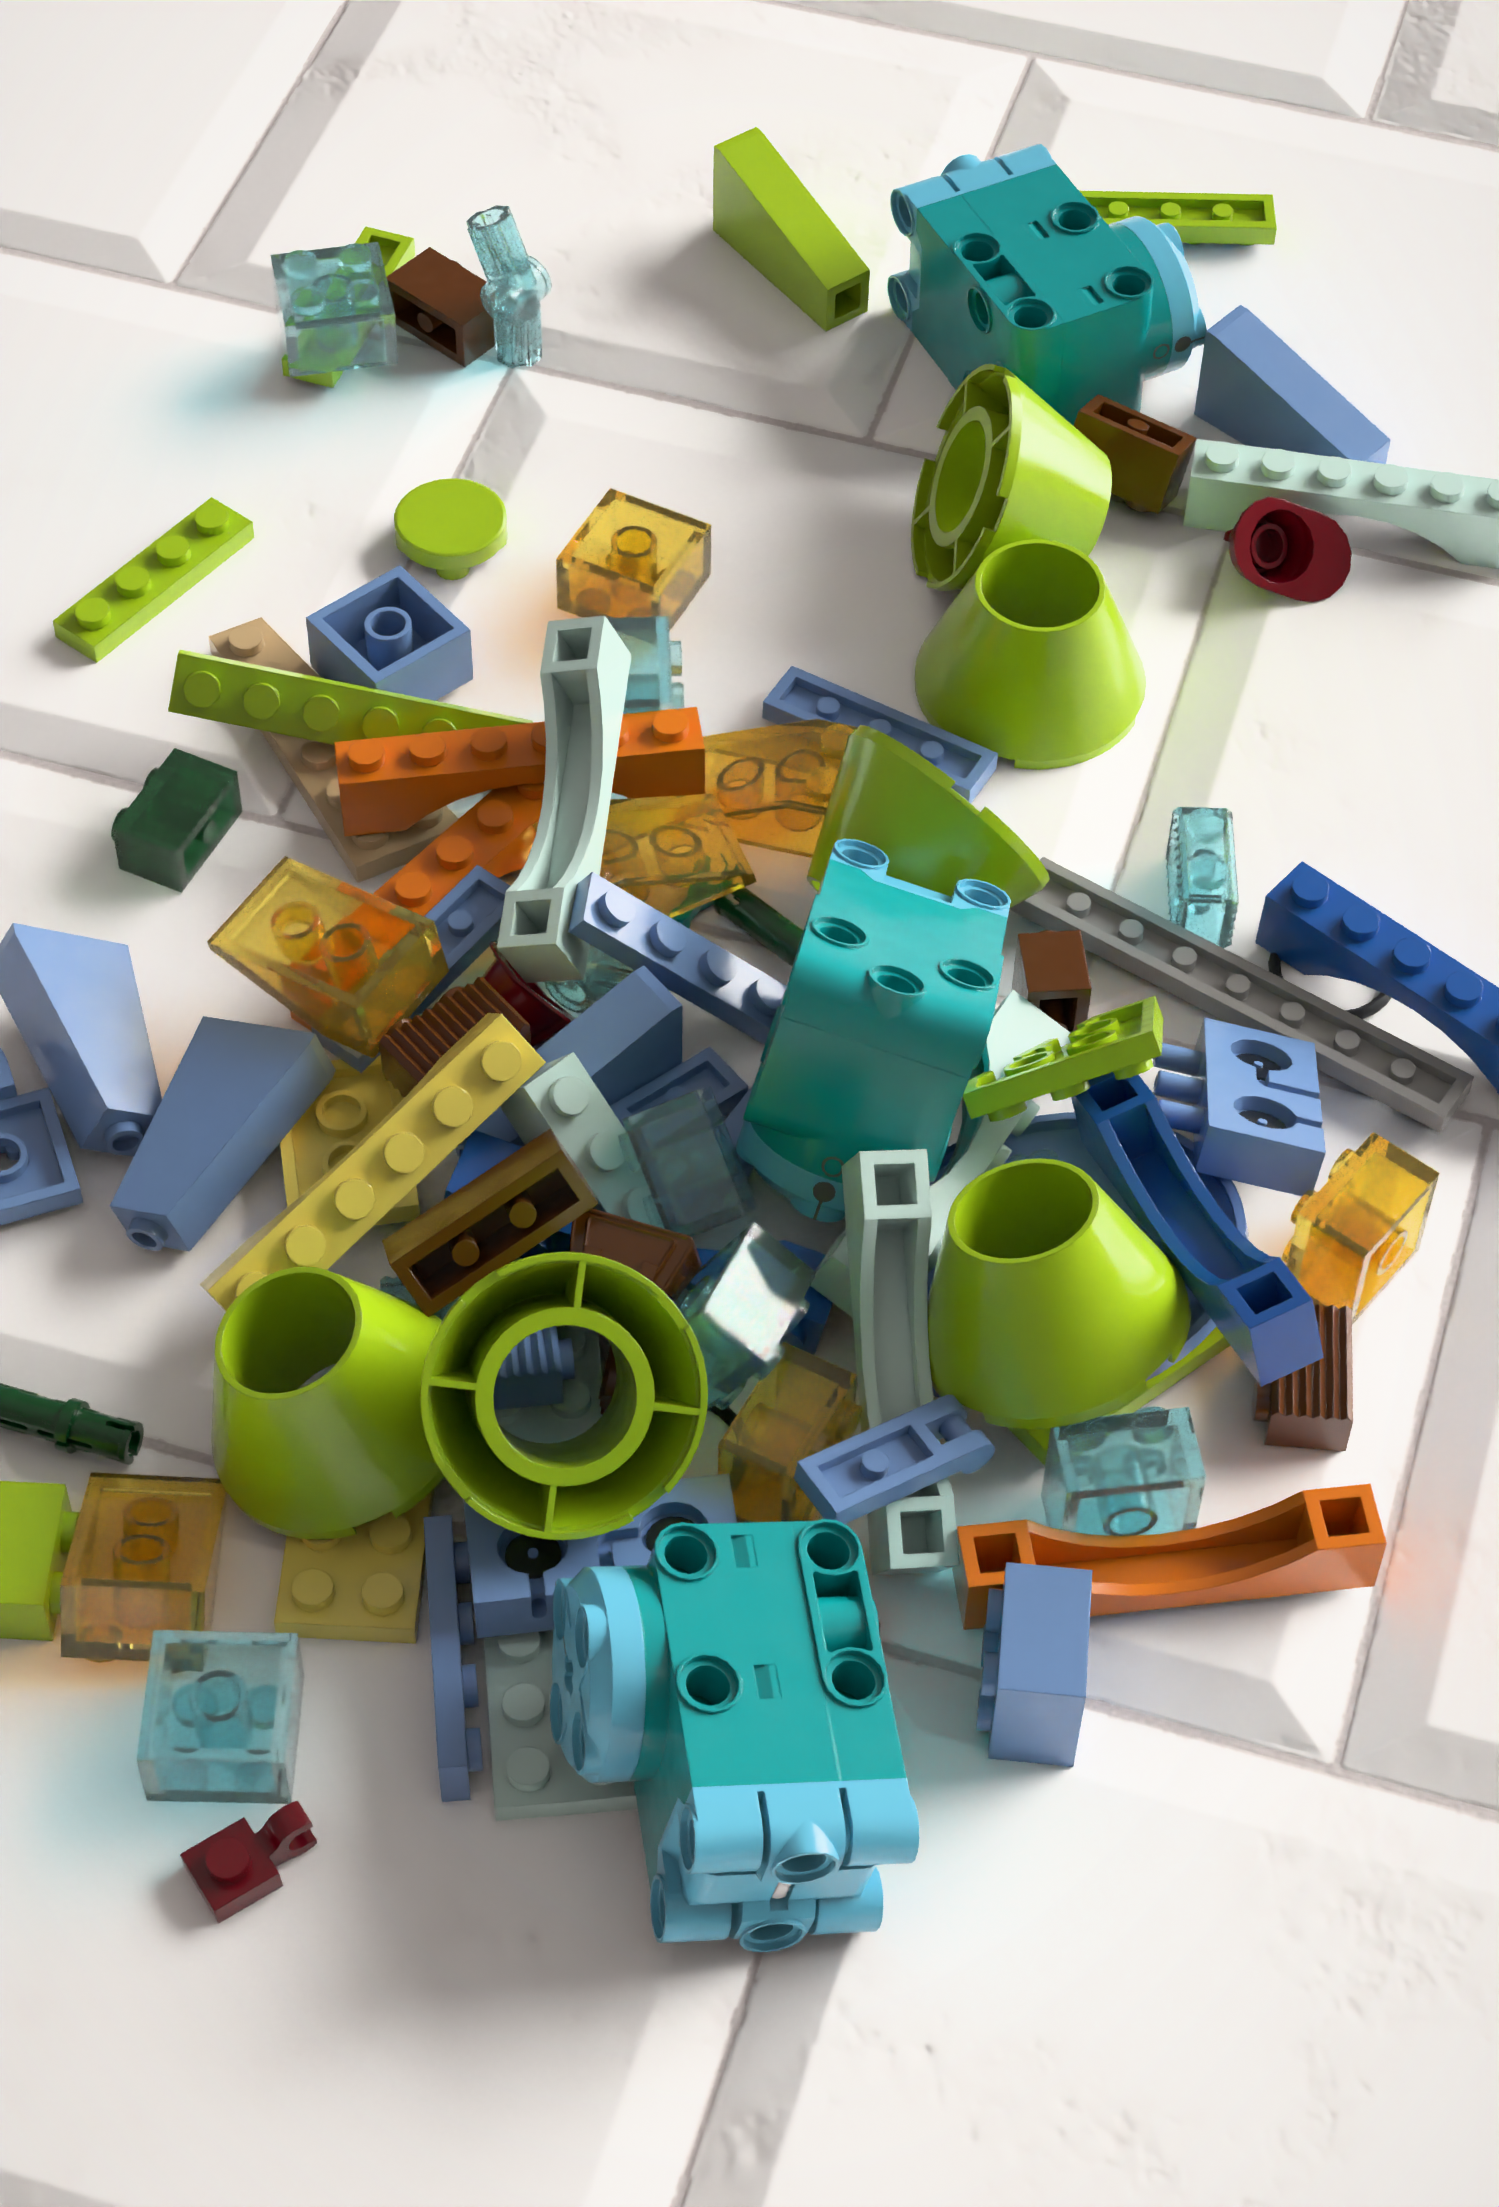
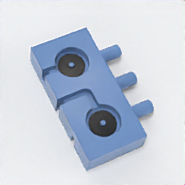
[1153,1017,1326,1199]
[463,1473,737,1638]

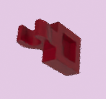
[180,1800,317,1924]

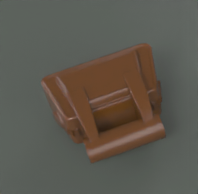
[569,1208,702,1302]

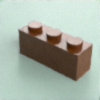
[382,1128,599,1317]

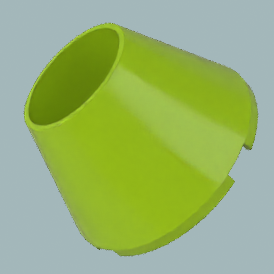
[911,364,1112,591]
[914,539,1146,770]
[806,725,1050,908]
[927,1158,1191,1429]
[420,1252,708,1540]
[211,1267,444,1540]

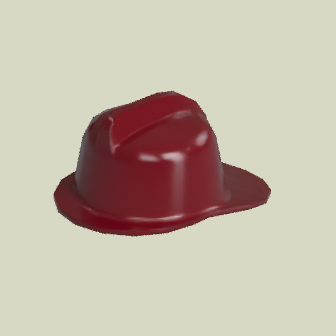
[1223,497,1352,602]
[482,941,575,1048]

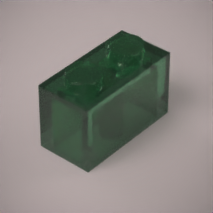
[111,748,243,893]

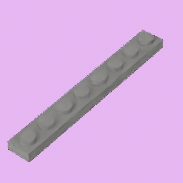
[1009,856,1474,1133]

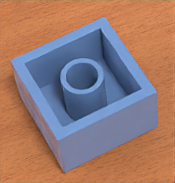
[305,565,473,701]
[976,1562,1093,1767]

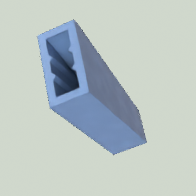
[1194,305,1391,464]
[0,923,162,1157]
[455,965,683,1158]
[110,1016,336,1252]

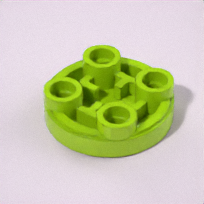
[394,478,508,580]

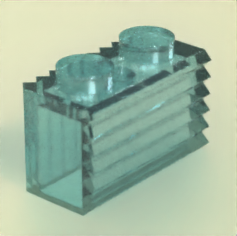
[1165,807,1239,948]

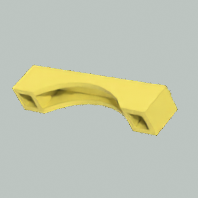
[199,1013,546,1312]

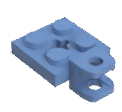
[0,1048,83,1226]

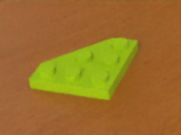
[963,996,1164,1122]

